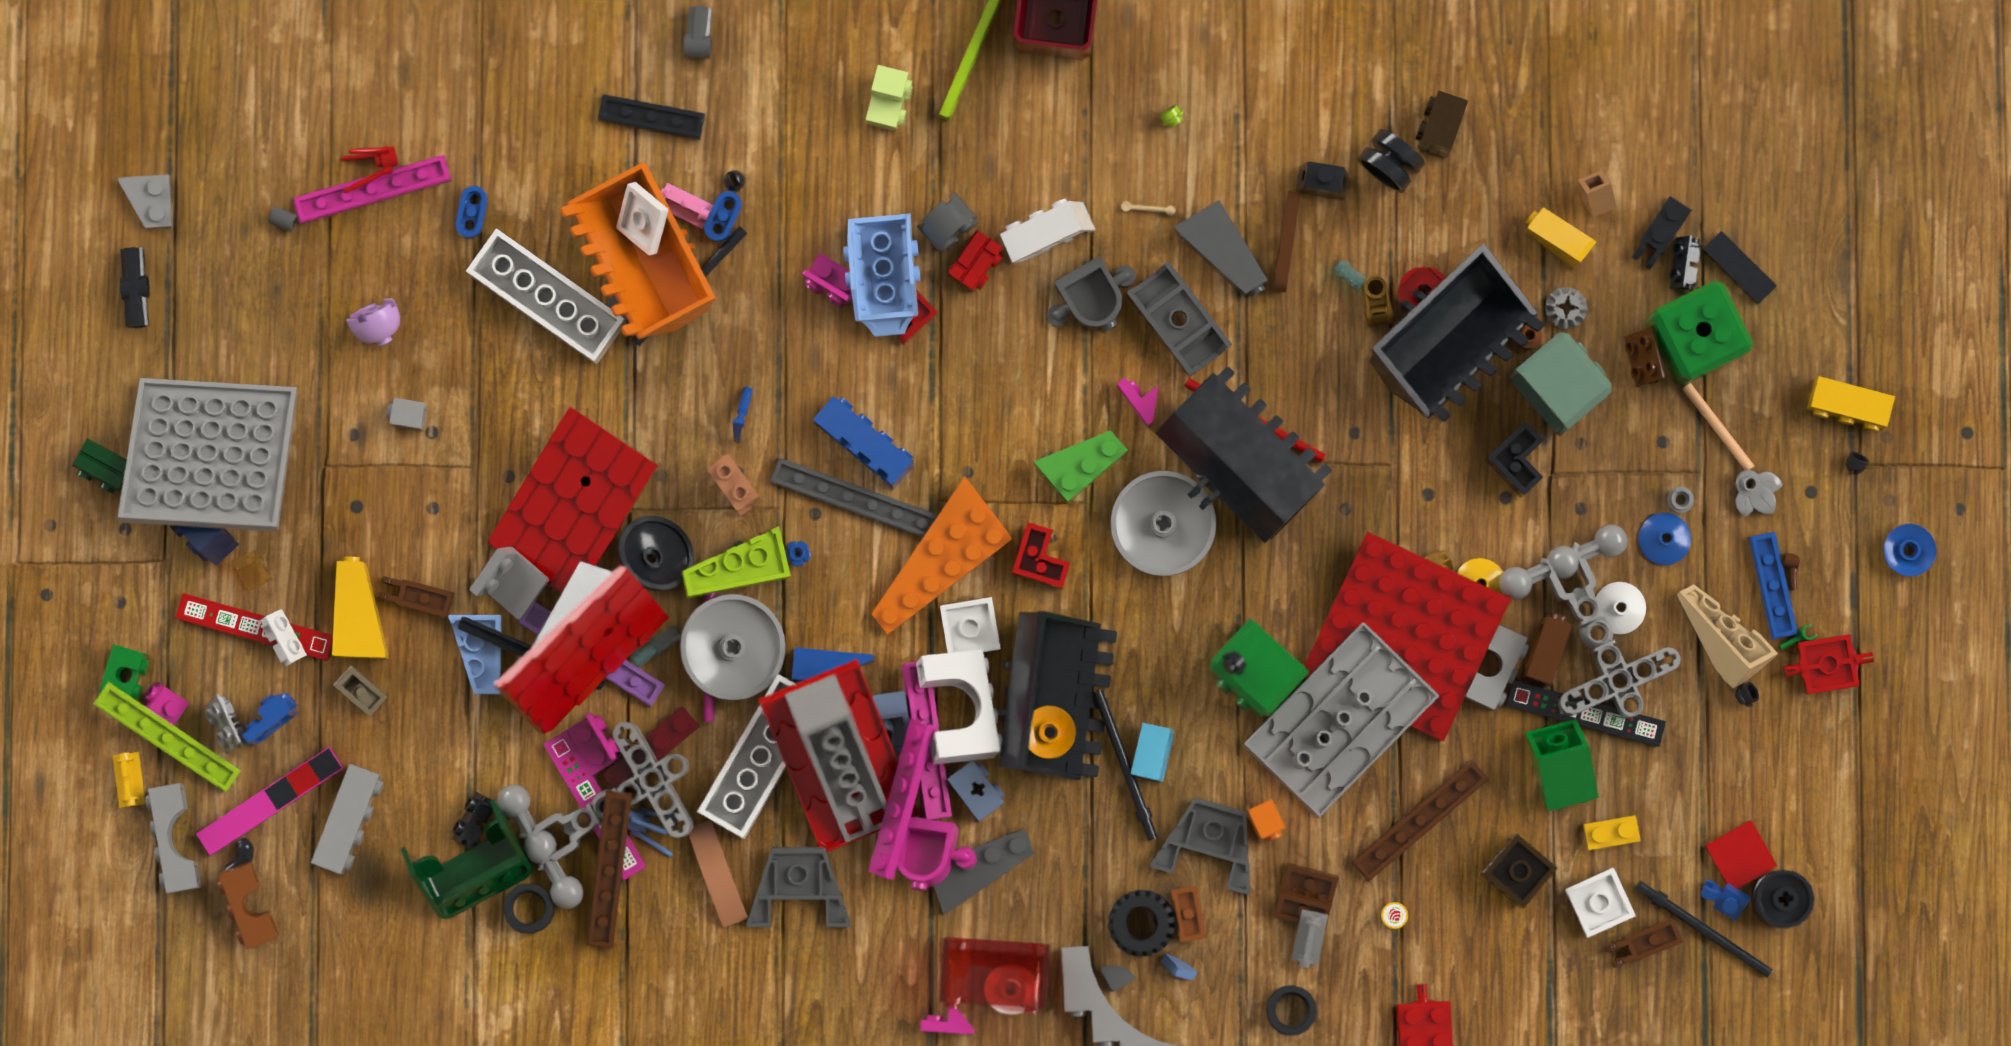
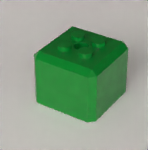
[1645,281,1753,386]
[1209,618,1309,718]

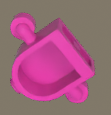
[897,817,977,891]

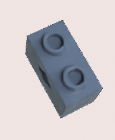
[947,760,1005,822]

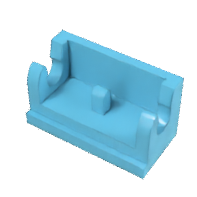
[1131,723,1175,782]

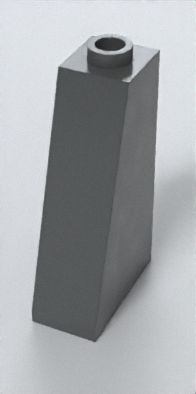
[1174,200,1268,297]

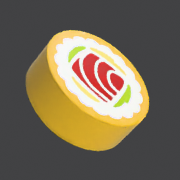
[1381,902,1408,929]

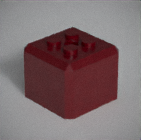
[1013,0,1097,61]

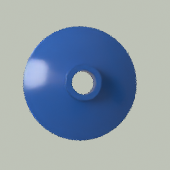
[1638,513,1691,565]
[1883,524,1936,576]

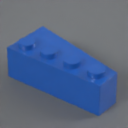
[813,396,914,489]

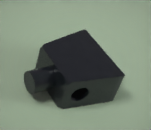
[1295,162,1348,200]

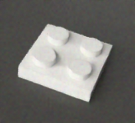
[616,182,669,255]
[940,597,1000,653]
[1564,868,1636,938]

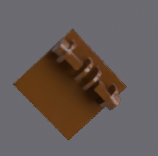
[1624,326,1665,387]

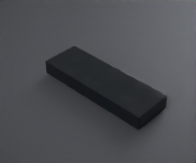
[1702,231,1777,305]

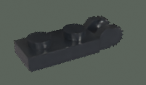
[1631,196,1692,269]

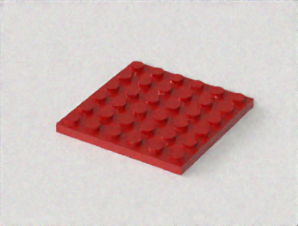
[1304,531,1511,742]

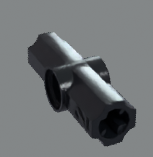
[120,247,150,328]

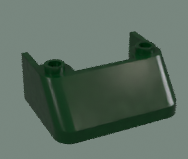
[400,799,532,919]

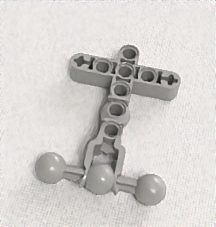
[1499,524,1680,719]
[497,722,694,909]

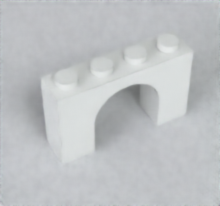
[916,650,1002,765]

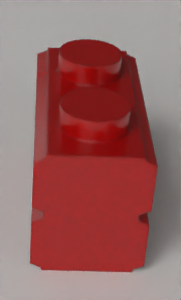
[947,230,1004,293]

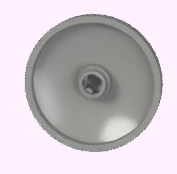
[1111,471,1216,576]
[679,594,785,700]

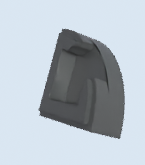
[1100,965,1136,992]

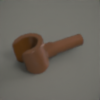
[1783,553,1800,590]

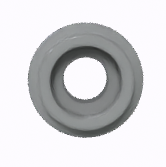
[1667,487,1694,513]

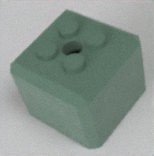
[1509,333,1611,436]

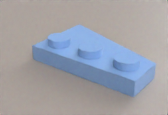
[448,615,502,694]

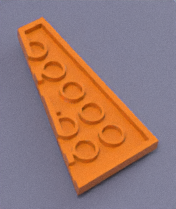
[872,477,1013,635]

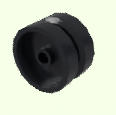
[1357,129,1425,193]
[1750,870,1815,928]

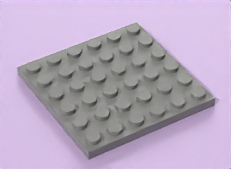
[118,378,298,532]

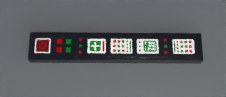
[1506,680,1666,747]

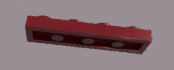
[602,706,700,790]

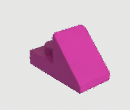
[1116,377,1158,428]
[921,1000,974,1034]

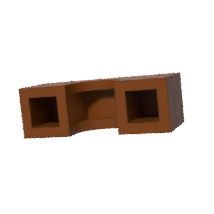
[217,861,279,949]

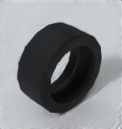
[503,884,555,933]
[1266,985,1317,1036]

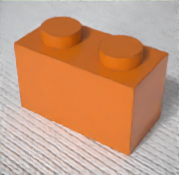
[1245,799,1285,843]

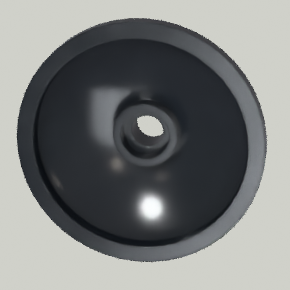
[618,516,694,591]

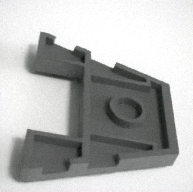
[1150,798,1250,895]
[747,847,850,927]

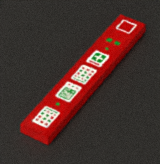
[175,593,333,661]

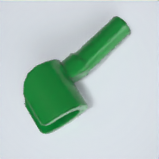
[1779,625,1817,651]

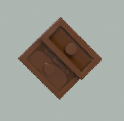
[1274,862,1339,929]

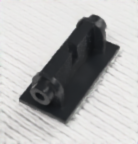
[1669,235,1701,291]
[452,791,493,848]

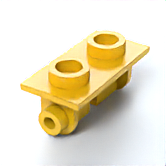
[113,752,146,808]

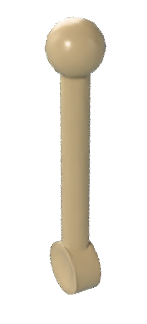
[1121,201,1176,216]

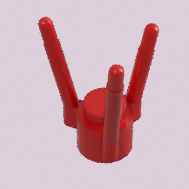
[341,146,398,193]

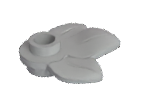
[1735,470,1783,517]

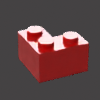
[1012,522,1070,590]

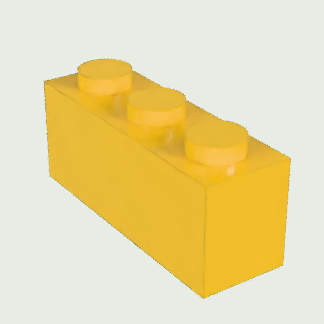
[1807,376,1895,432]

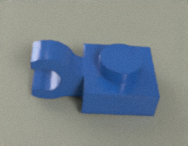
[1700,880,1750,921]

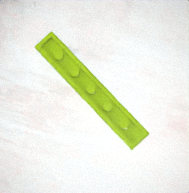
[939,0,1002,122]
[93,682,241,792]

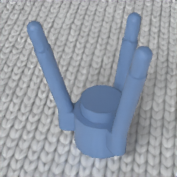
[628,807,693,857]

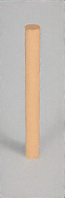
[1682,383,1755,470]

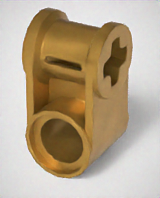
[1362,275,1393,327]

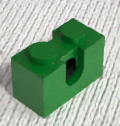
[98,644,150,701]

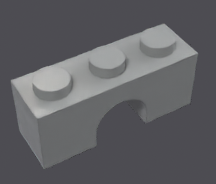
[1465,625,1529,711]

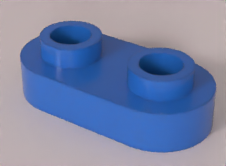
[456,186,488,239]
[704,191,742,242]

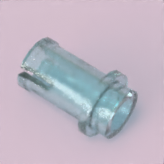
[1333,259,1368,290]

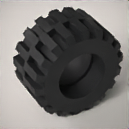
[1108,890,1176,957]

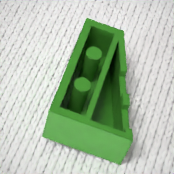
[1033,430,1128,504]

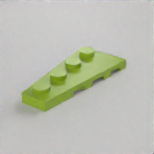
[682,526,791,598]

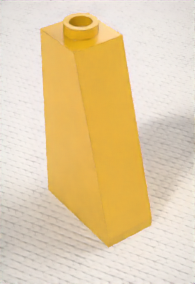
[332,557,388,659]

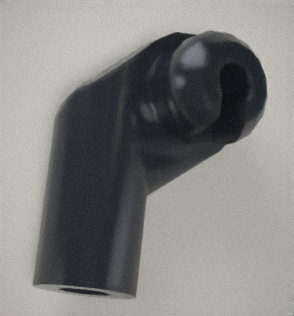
[225,838,254,870]

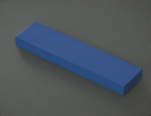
[1748,532,1798,640]

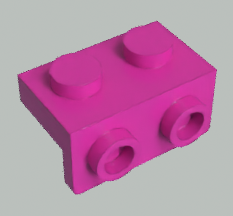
[141,681,189,725]

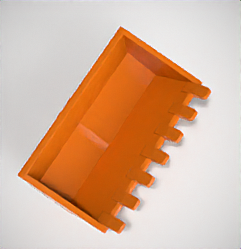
[560,162,716,339]

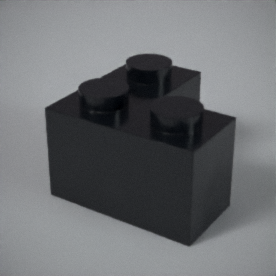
[1485,421,1544,498]

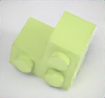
[866,65,913,132]

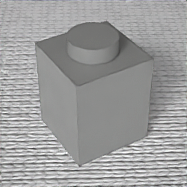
[386,398,428,431]

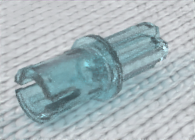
[631,626,681,668]

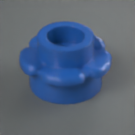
[785,541,811,567]

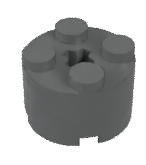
[917,192,978,252]

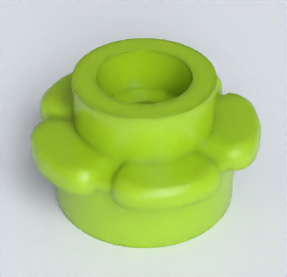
[1159,105,1184,128]

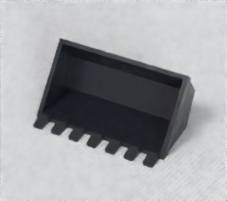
[997,611,1117,780]

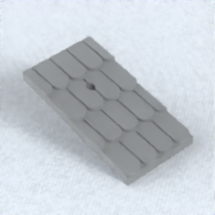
[1242,622,1439,819]

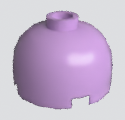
[346,298,401,346]

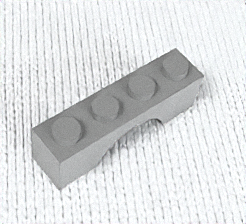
[146,783,202,894]

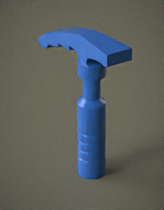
[733,386,753,443]

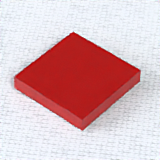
[1704,820,1777,889]

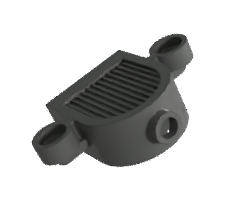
[1047,256,1136,333]

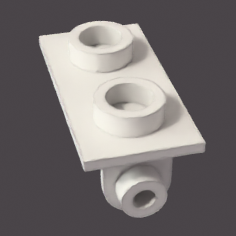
[260,609,306,666]

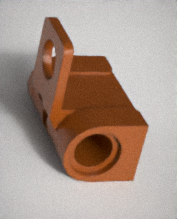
[1147,886,1206,943]

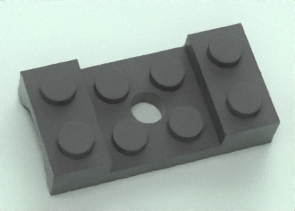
[1126,261,1232,378]

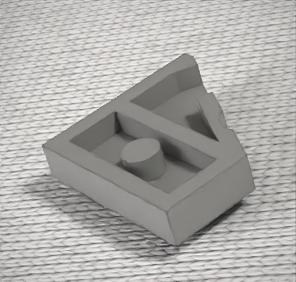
[118,174,173,229]

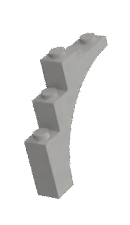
[1061,946,1177,1046]

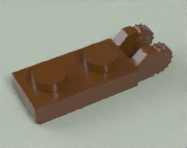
[377,576,455,618]
[1605,918,1683,968]

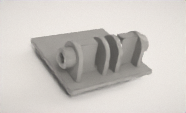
[205,694,247,754]

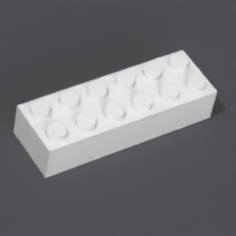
[466,229,627,365]
[697,674,796,839]

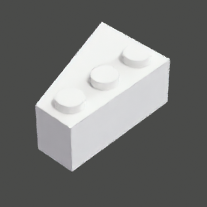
[1000,199,1095,263]

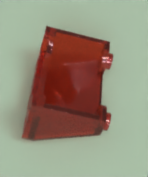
[939,937,1050,1014]

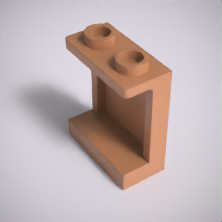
[708,454,762,517]

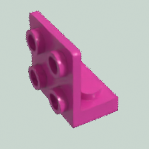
[802,253,853,308]
[566,712,621,776]

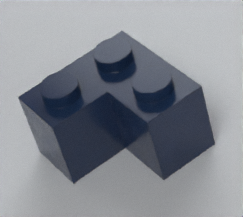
[170,525,239,566]

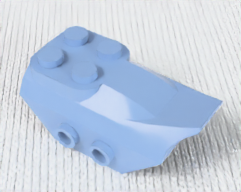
[843,213,920,337]

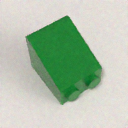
[1525,719,1599,811]

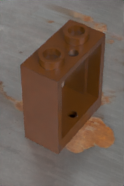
[1521,613,1572,687]

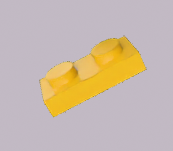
[1583,815,1641,850]

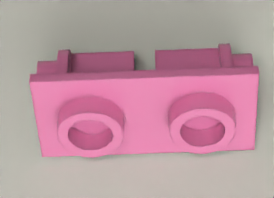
[661,183,713,229]

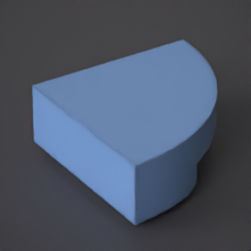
[1161,953,1198,980]

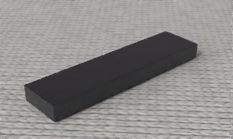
[598,94,706,140]

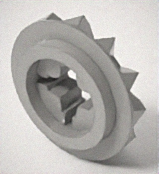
[1545,287,1588,329]

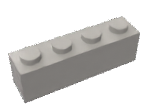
[311,764,384,875]

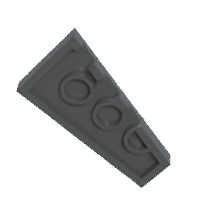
[934,829,1034,915]

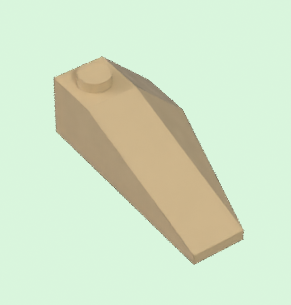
[1677,584,1778,688]

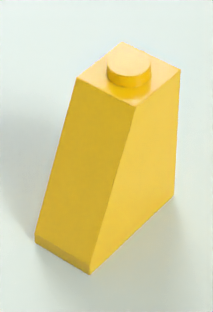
[1525,207,1596,270]

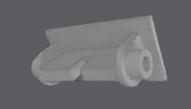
[1292,909,1328,968]

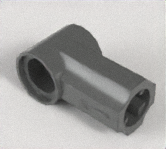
[683,6,712,59]

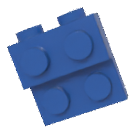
[242,692,299,746]

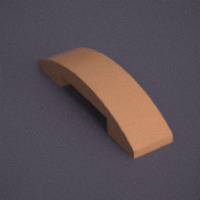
[689,820,748,928]

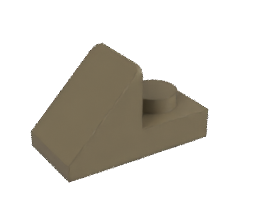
[333,666,387,716]

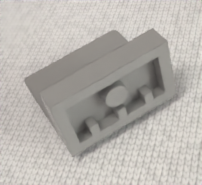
[469,547,549,620]

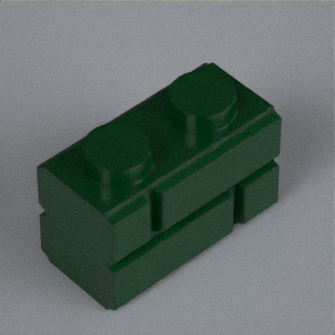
[72,438,127,494]

